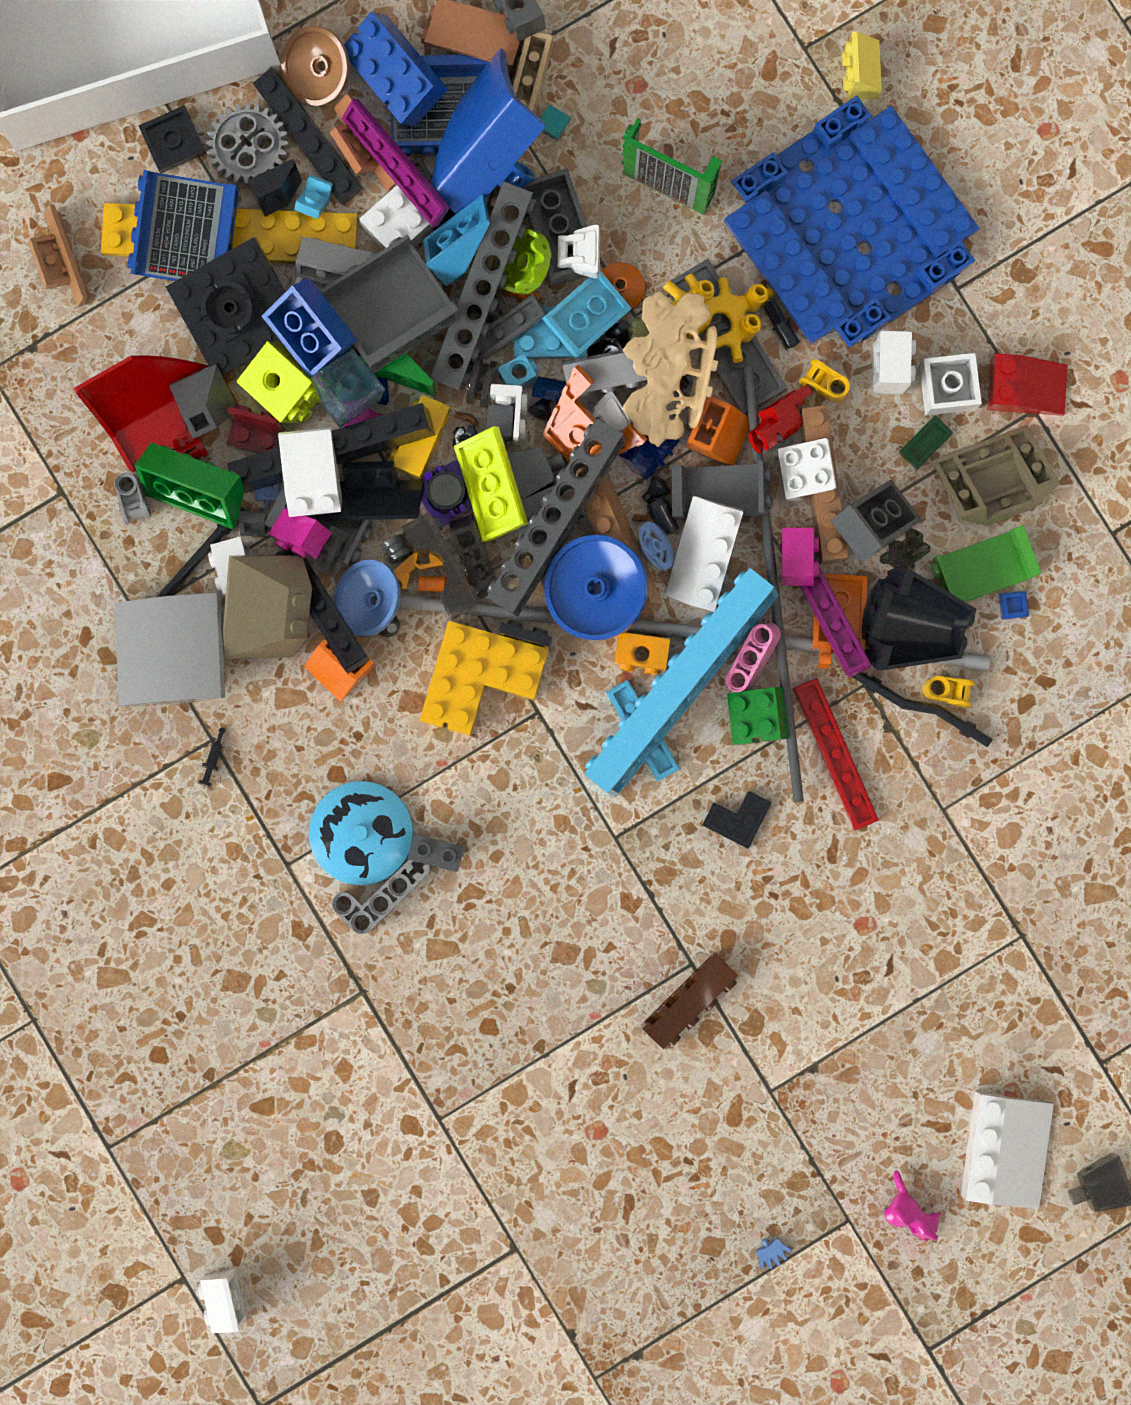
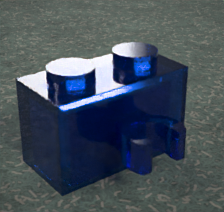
[618,435,680,479]

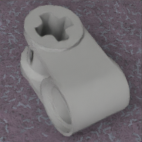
[114,472,151,525]

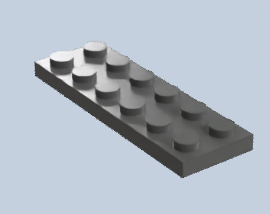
[664,259,787,415]

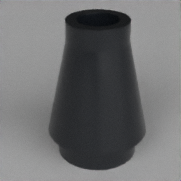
[646,495,680,535]

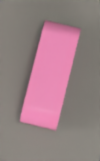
[726,623,781,692]

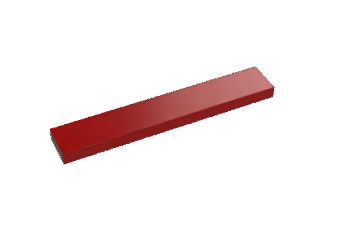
[793,678,879,831]

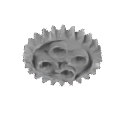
[206,103,290,187]

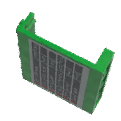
[621,118,722,215]

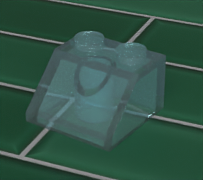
[311,349,385,428]

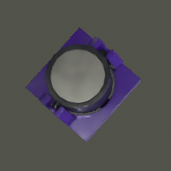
[421,459,473,530]

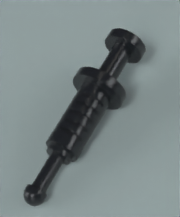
[198,728,225,787]

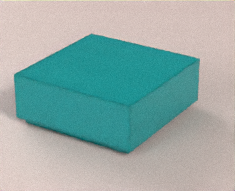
[540,104,571,141]

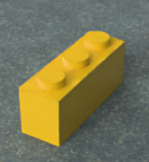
[390,395,451,480]

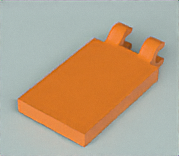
[812,573,868,669]

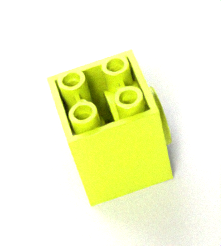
[236,341,331,423]

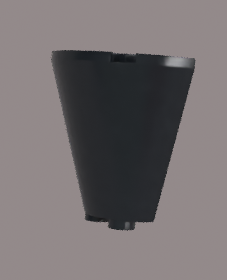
[862,567,977,671]

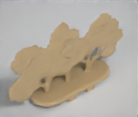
[622,291,718,447]

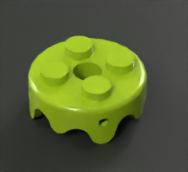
[492,228,552,295]

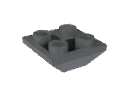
[169,363,237,439]

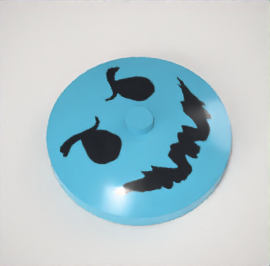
[309,781,413,885]

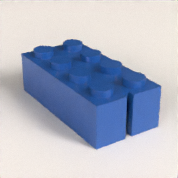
[344,11,448,126]

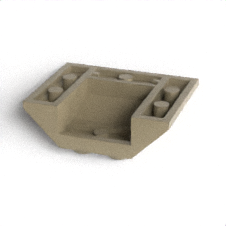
[932,425,1060,526]
[222,555,312,659]

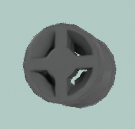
[381,534,413,564]

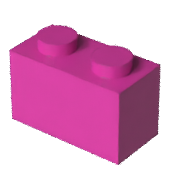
[268,508,332,559]
[782,528,819,586]

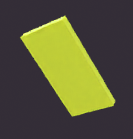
[454,426,528,542]

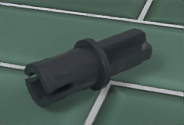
[763,300,800,350]

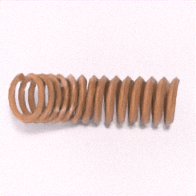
[455,411,479,426]
[632,514,657,525]

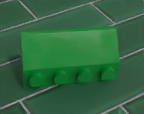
[135,442,245,530]

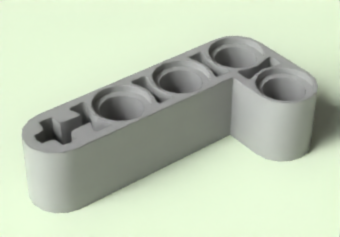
[332,860,431,934]

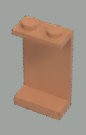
[421,0,524,78]

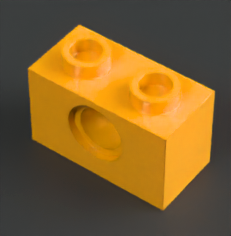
[614,633,670,675]

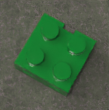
[727,687,789,745]

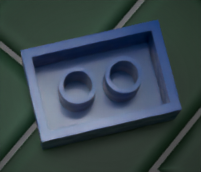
[262,278,358,378]

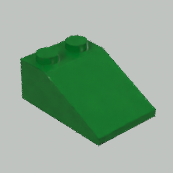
[359,353,437,397]

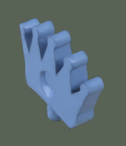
[254,483,281,508]
[756,1237,791,1270]

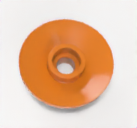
[601,262,645,311]

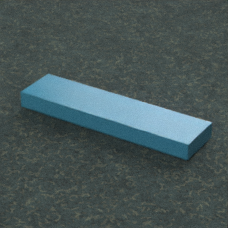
[606,680,680,782]

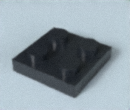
[138,105,206,173]
[499,620,552,652]

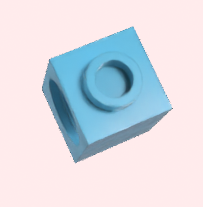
[497,354,539,389]

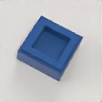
[999,591,1029,620]

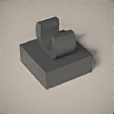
[238,506,267,538]

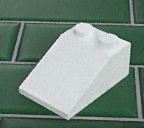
[278,427,342,517]

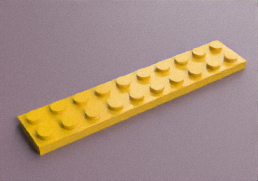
[101,203,358,264]

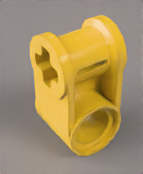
[799,359,850,403]
[922,676,975,708]

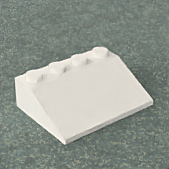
[960,1091,1054,1209]

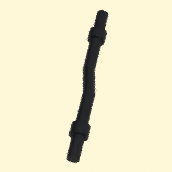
[852,672,993,747]

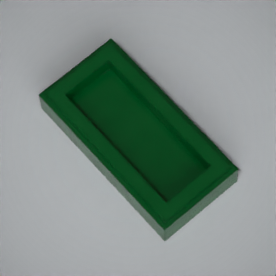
[899,415,953,470]

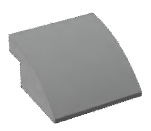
[115,593,225,707]

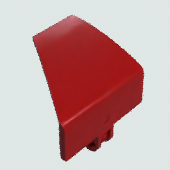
[74,355,239,472]

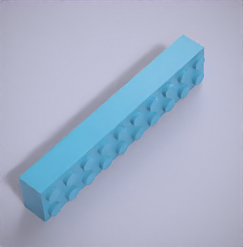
[584,568,779,797]

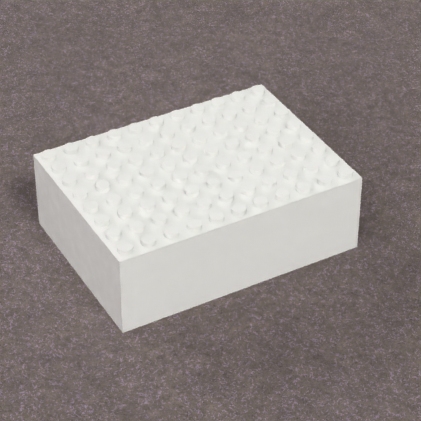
[0,0,281,151]

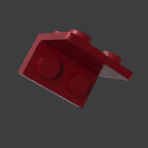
[227,405,285,454]

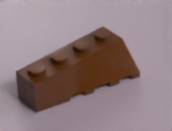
[641,952,738,1049]

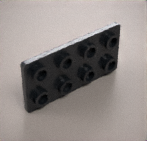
[315,461,424,521]

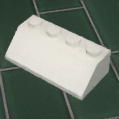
[665,495,743,612]

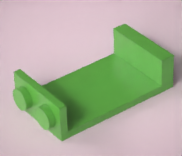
[931,525,1041,602]

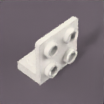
[490,384,528,446]
[778,438,837,502]

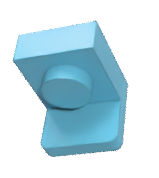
[294,175,333,219]

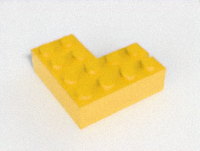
[420,621,549,736]

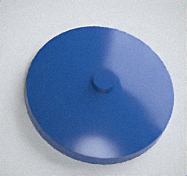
[544,535,648,640]

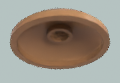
[281,26,350,106]

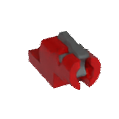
[749,385,812,454]

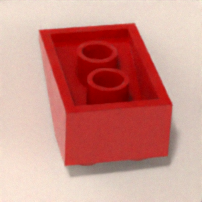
[987,353,1068,416]

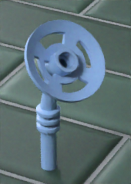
[639,522,674,570]

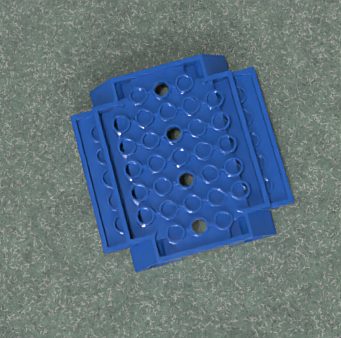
[724,96,980,348]

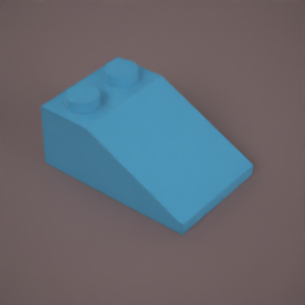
[423,194,490,286]

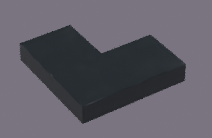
[702,791,772,849]

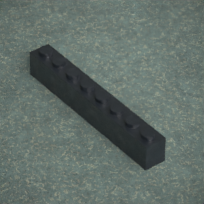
[227,403,436,494]

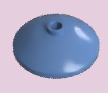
[334,560,401,637]

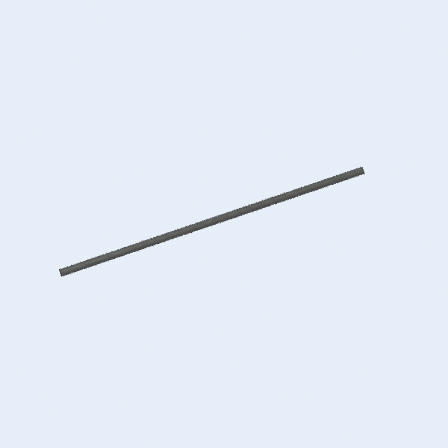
[743,367,804,802]

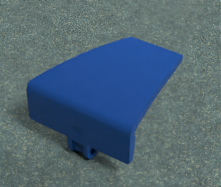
[431,48,546,214]

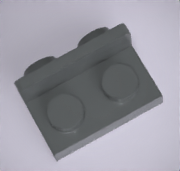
[408,834,466,872]

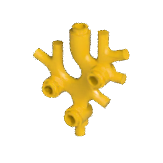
[663,273,775,363]

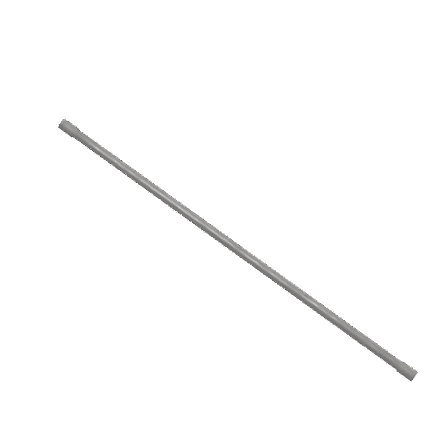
[398,593,990,671]

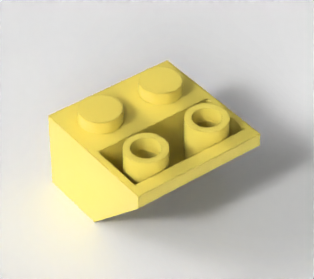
[842,32,882,100]

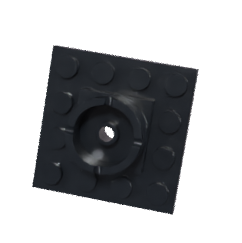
[166,237,286,376]

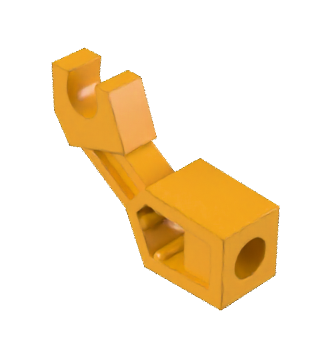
[394,545,444,591]

